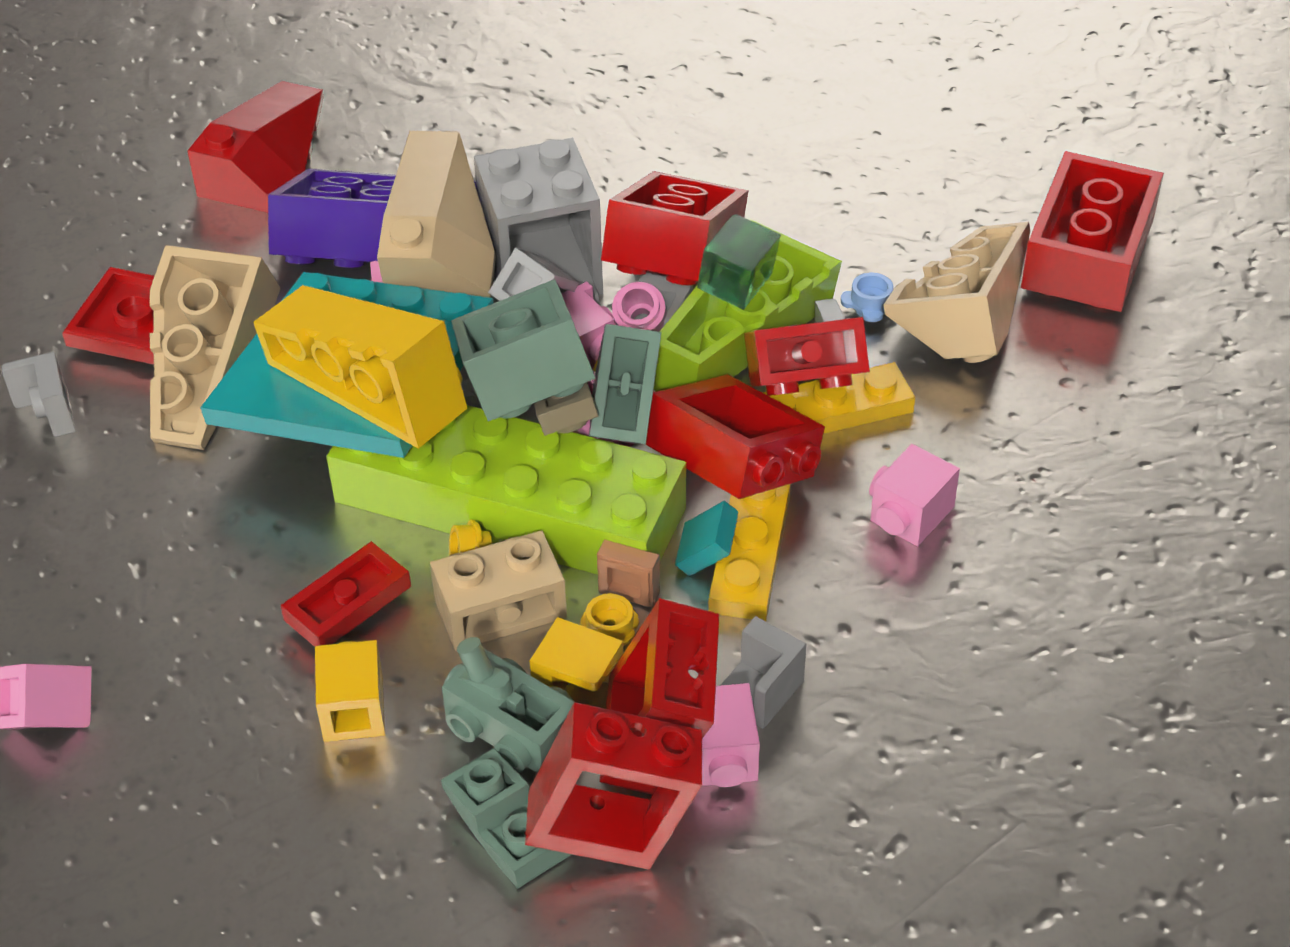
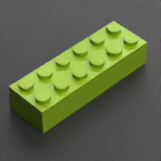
[326,405,686,575]

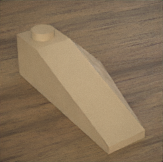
[150,245,280,450]

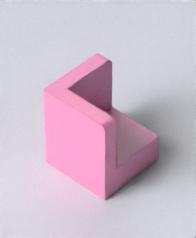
[0,664,92,730]

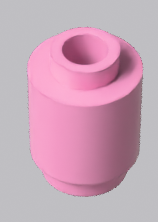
[612,282,667,332]

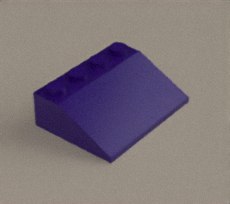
[268,168,477,268]

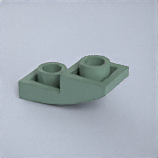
[441,748,571,889]

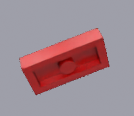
[280,541,411,647]

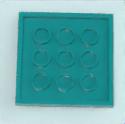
[200,272,494,458]

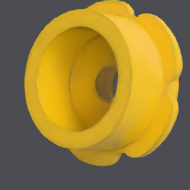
[449,520,492,556]
[580,593,639,646]

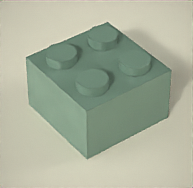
[451,279,596,421]

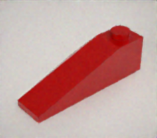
[187,81,324,213]

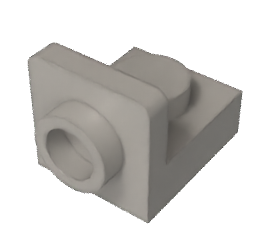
[1,351,76,437]

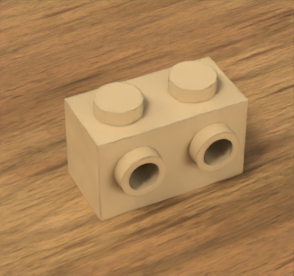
[430,530,567,651]

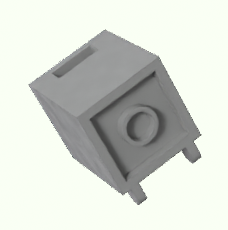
[474,137,603,305]

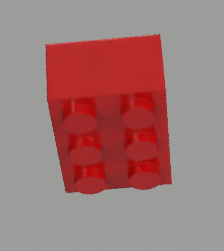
[1021,151,1164,312]
[601,171,749,286]

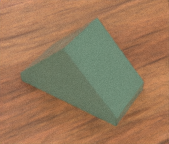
[589,324,661,444]

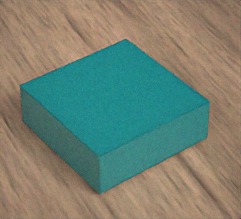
[675,500,738,576]

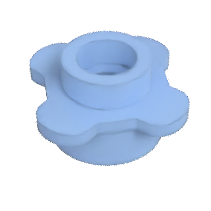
[841,272,893,322]

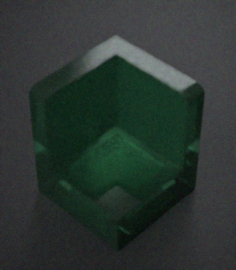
[697,214,781,310]

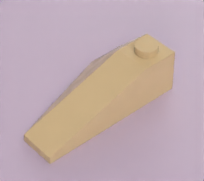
[377,130,496,298]
[883,222,1030,363]

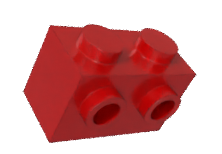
[744,317,870,396]

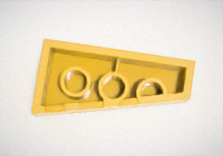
[253,285,468,449]

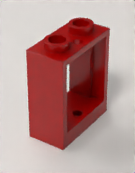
[645,374,825,499]
[599,598,720,795]
[525,702,702,870]

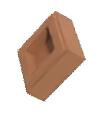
[597,539,660,608]

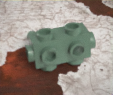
[442,637,575,773]

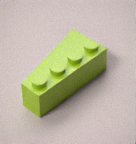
[653,219,842,392]

